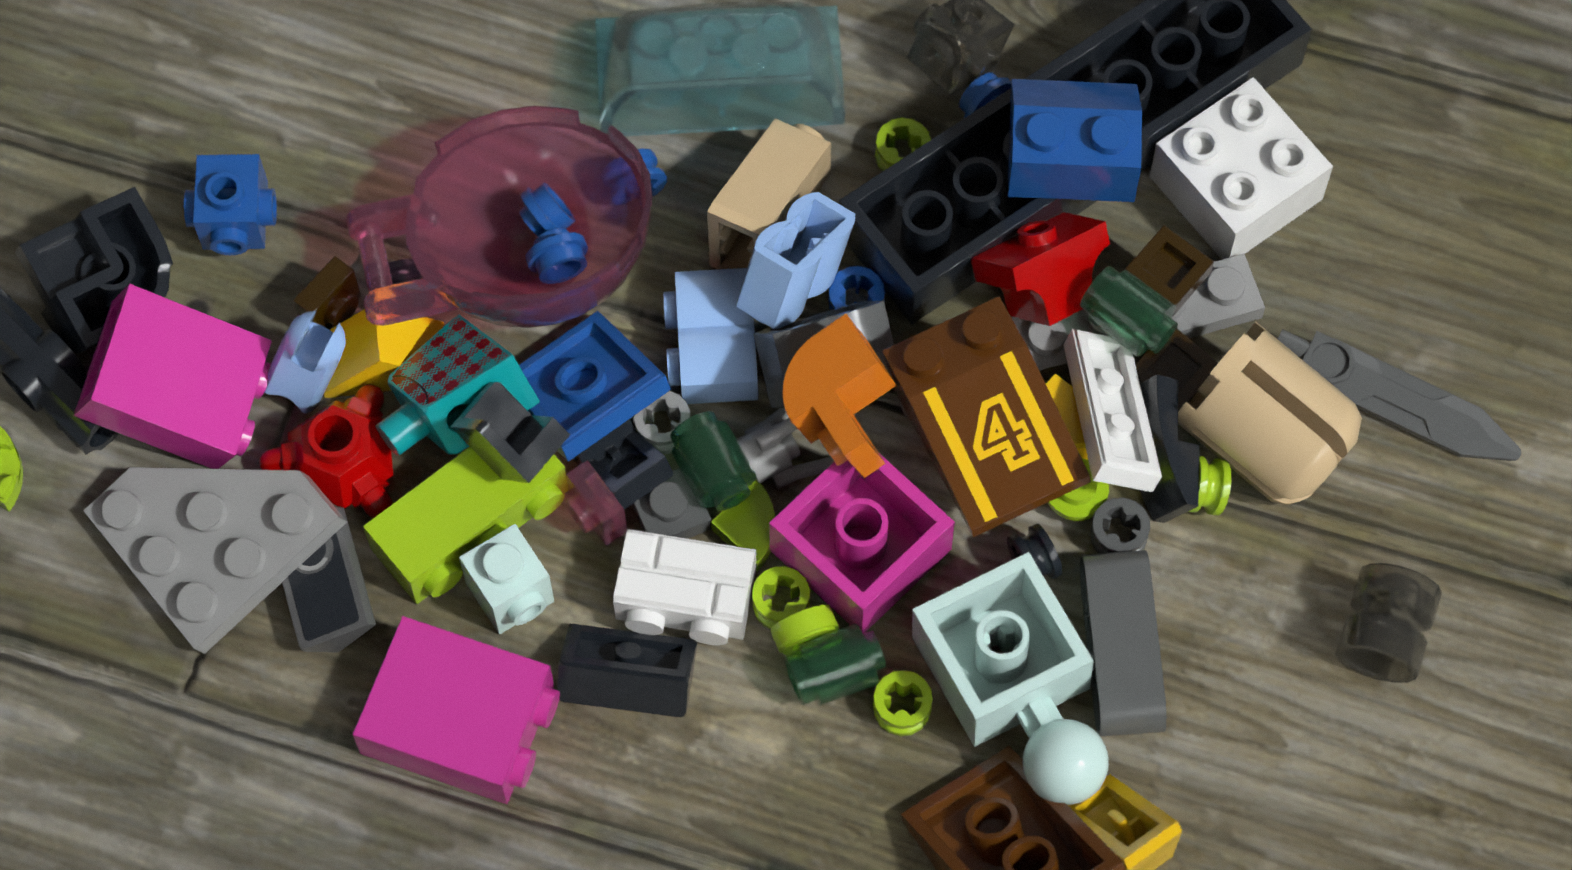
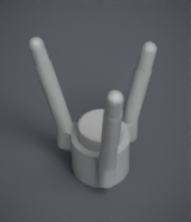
[734,408,834,490]

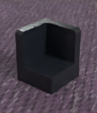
[450,382,570,483]

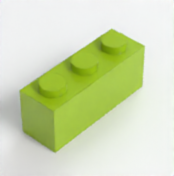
[363,447,569,605]

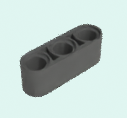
[1080,550,1167,737]

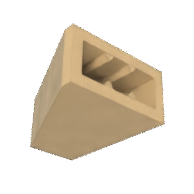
[707,118,831,269]

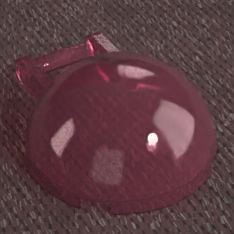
[346,106,652,328]

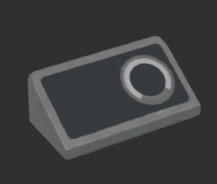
[282,507,376,653]

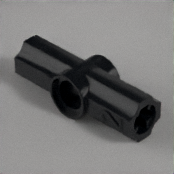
[0,288,118,455]

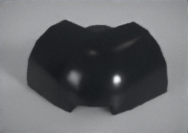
[15,187,173,354]

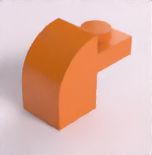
[783,313,897,478]

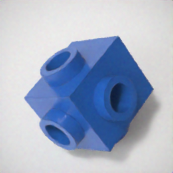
[184,154,277,255]

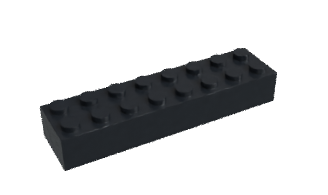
[839,0,1312,325]

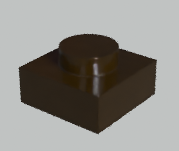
[1123,225,1214,316]
[293,256,361,330]
[1135,324,1218,412]

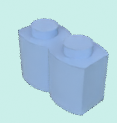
[736,192,855,329]
[663,268,758,404]

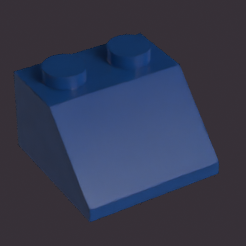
[1008,79,1142,202]

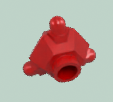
[259,384,393,519]

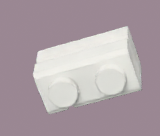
[613,529,756,645]

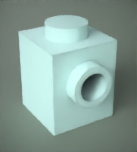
[459,524,554,635]

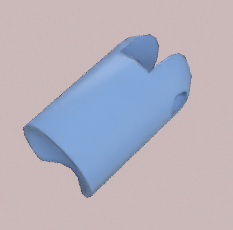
[264,311,346,414]

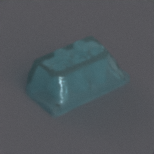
[595,1,845,138]

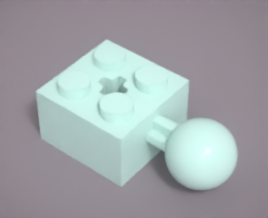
[912,552,1109,805]

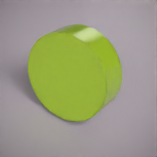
[770,604,839,655]

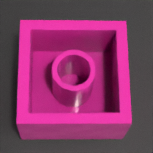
[769,453,955,636]

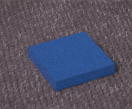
[519,311,671,462]

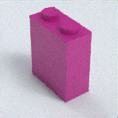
[74,284,272,469]
[353,616,560,805]

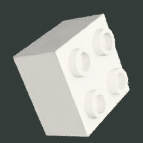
[1150,77,1333,259]

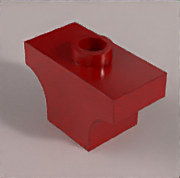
[971,212,1110,326]

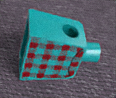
[375,314,540,456]

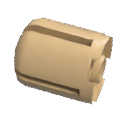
[1178,321,1362,506]

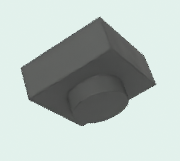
[632,465,712,539]

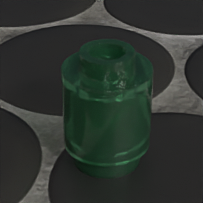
[1080,266,1178,357]
[670,411,756,511]
[784,623,886,706]

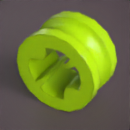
[875,118,931,172]
[1188,456,1231,516]
[752,566,810,629]
[873,670,933,736]

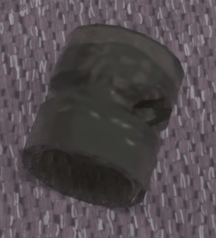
[1335,563,1442,683]

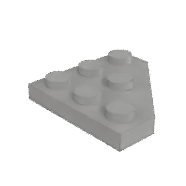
[83,467,347,654]

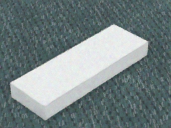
[1063,329,1162,492]

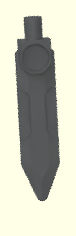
[1278,329,1522,461]

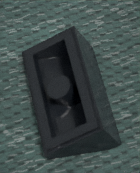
[557,624,697,717]

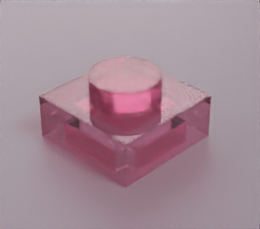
[565,460,627,546]

